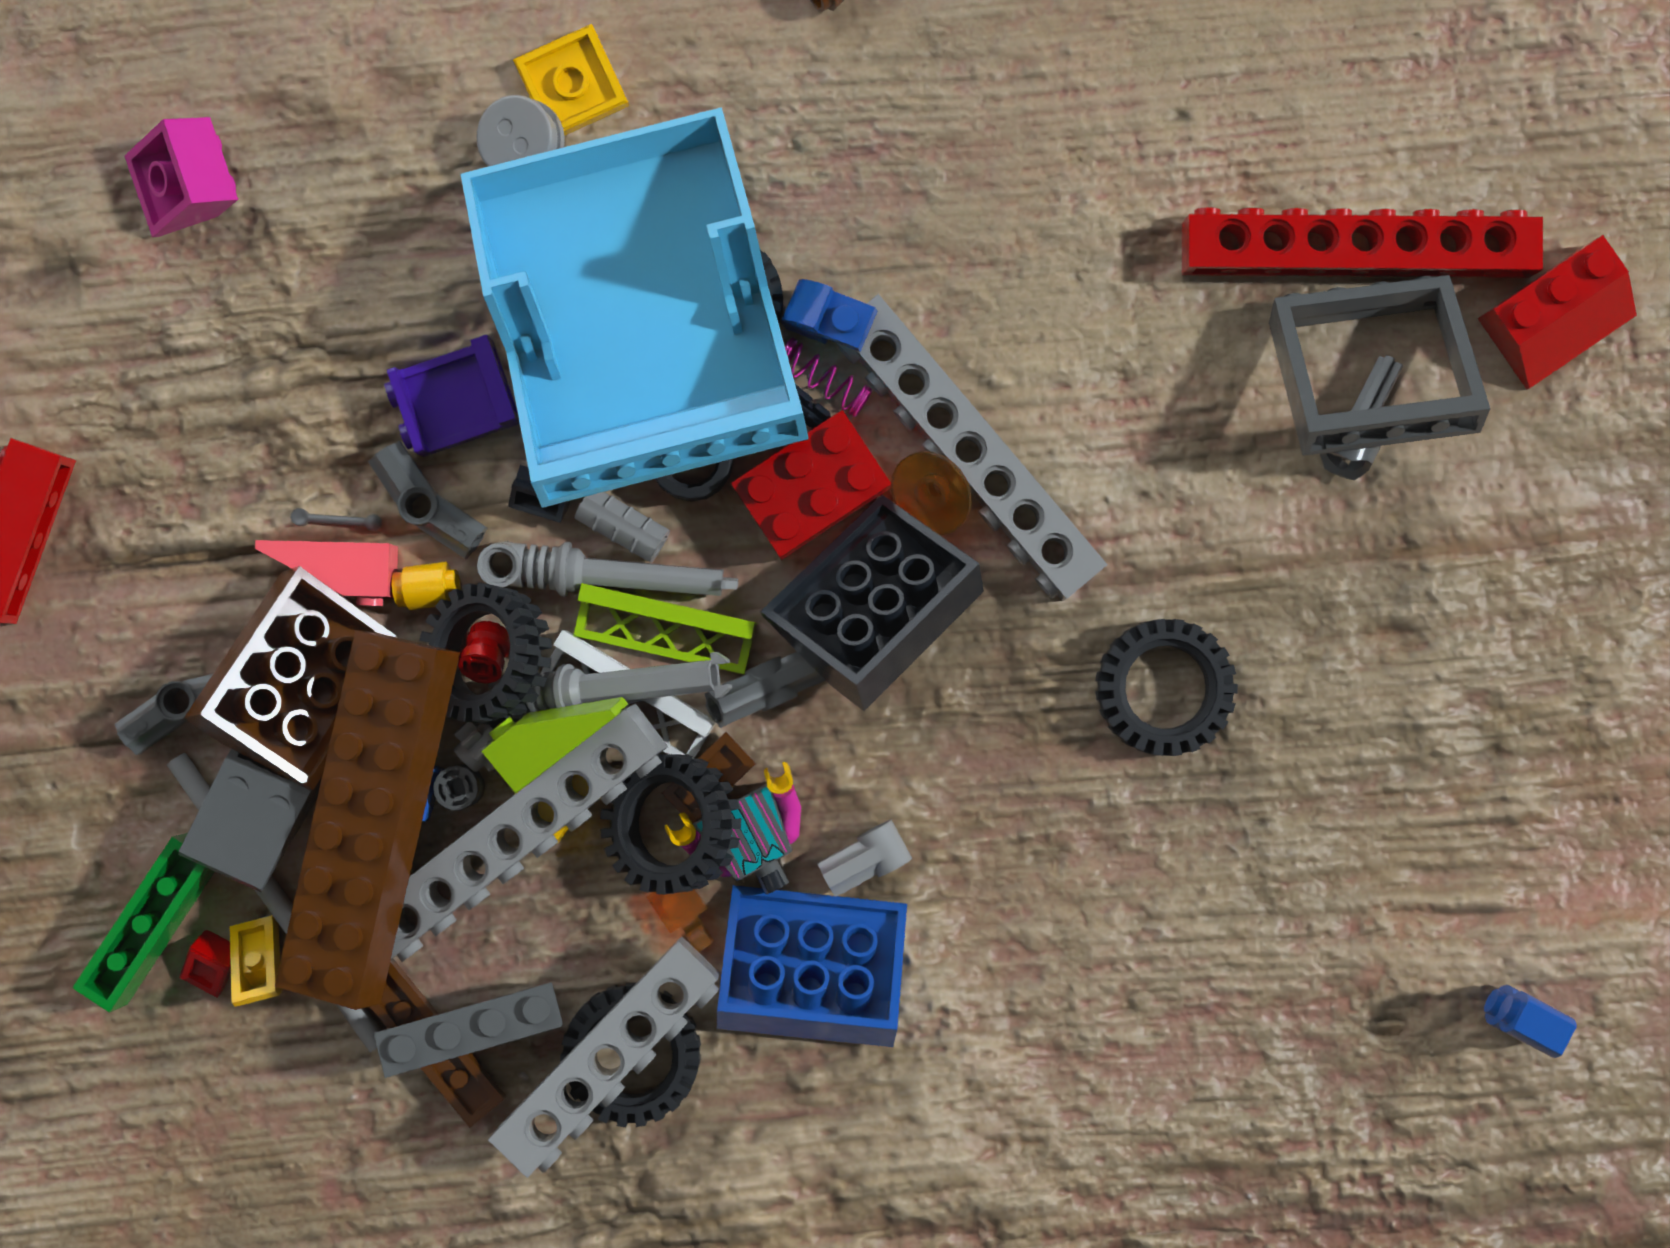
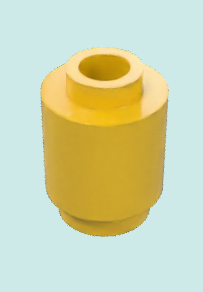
[392,561,461,610]

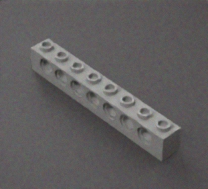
[837,294,1108,601]
[391,704,668,962]

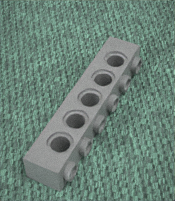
[488,936,720,1178]

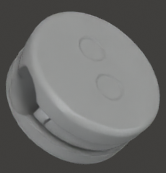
[476,95,565,167]

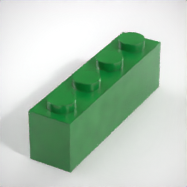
[72,833,215,1013]

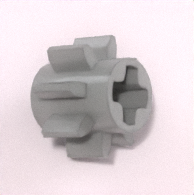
[453,722,496,772]

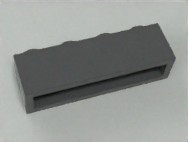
[374,982,563,1078]

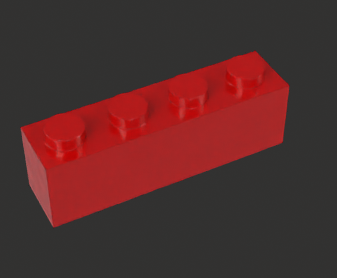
[0,438,76,624]

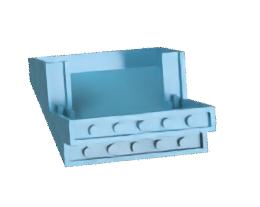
[461,107,809,508]

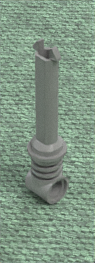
[477,541,738,597]
[488,652,732,720]

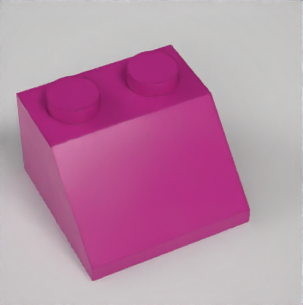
[124,117,238,237]

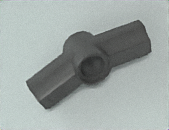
[368,441,488,559]
[705,652,826,728]
[114,674,213,755]

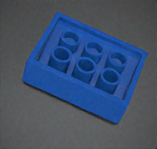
[717,885,907,1047]

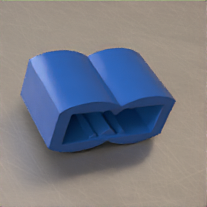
[1484,985,1577,1058]

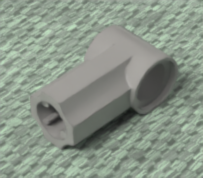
[817,819,912,897]

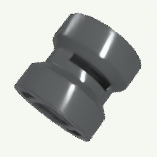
[433,764,485,810]

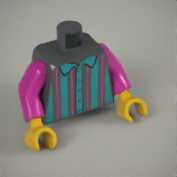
[664,762,802,895]

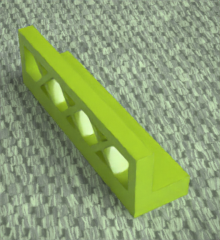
[574,583,757,675]

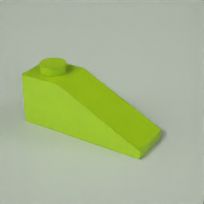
[481,697,628,793]

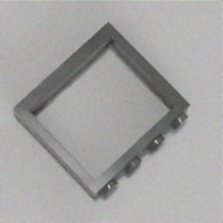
[1269,275,1490,456]

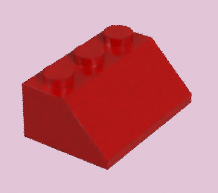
[1477,235,1637,390]

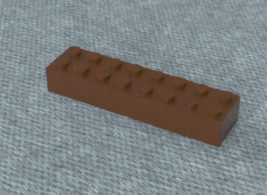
[275,630,460,1010]

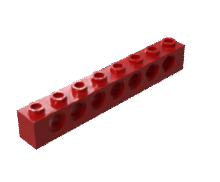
[1182,207,1543,278]

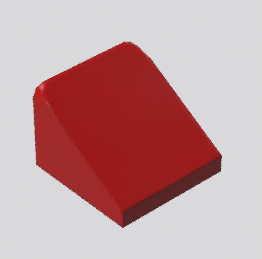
[179,930,231,998]

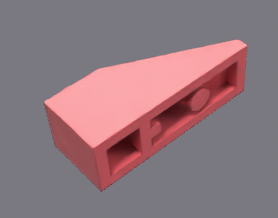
[255,540,398,607]

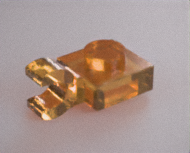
[646,889,714,952]

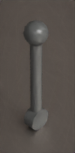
[291,508,382,531]

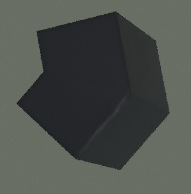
[508,465,571,523]

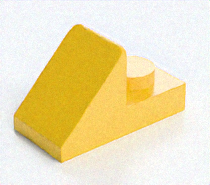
[229,915,284,1007]

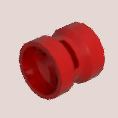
[458,621,510,683]

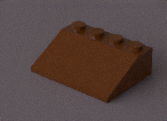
[184,566,399,791]

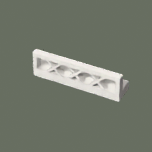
[541,630,716,759]

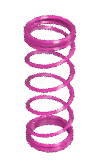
[785,337,873,417]

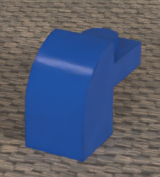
[781,279,878,352]

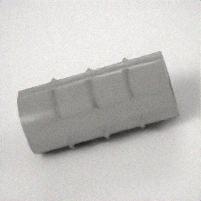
[574,492,670,563]

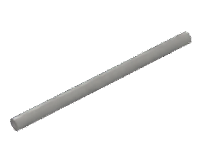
[167,753,382,1052]

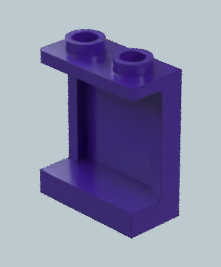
[384,334,520,457]

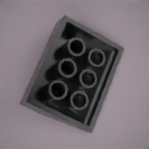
[760,495,984,711]

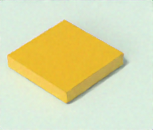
[513,24,629,136]

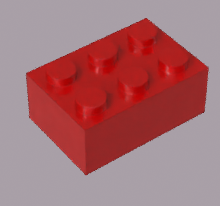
[731,410,891,560]

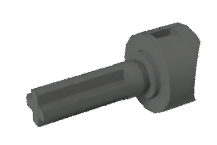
[1320,355,1403,480]

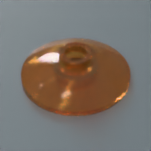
[891,451,972,535]

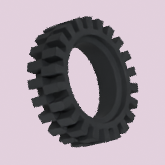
[419,583,552,725]
[1095,619,1238,756]
[600,754,741,895]
[560,983,701,1127]

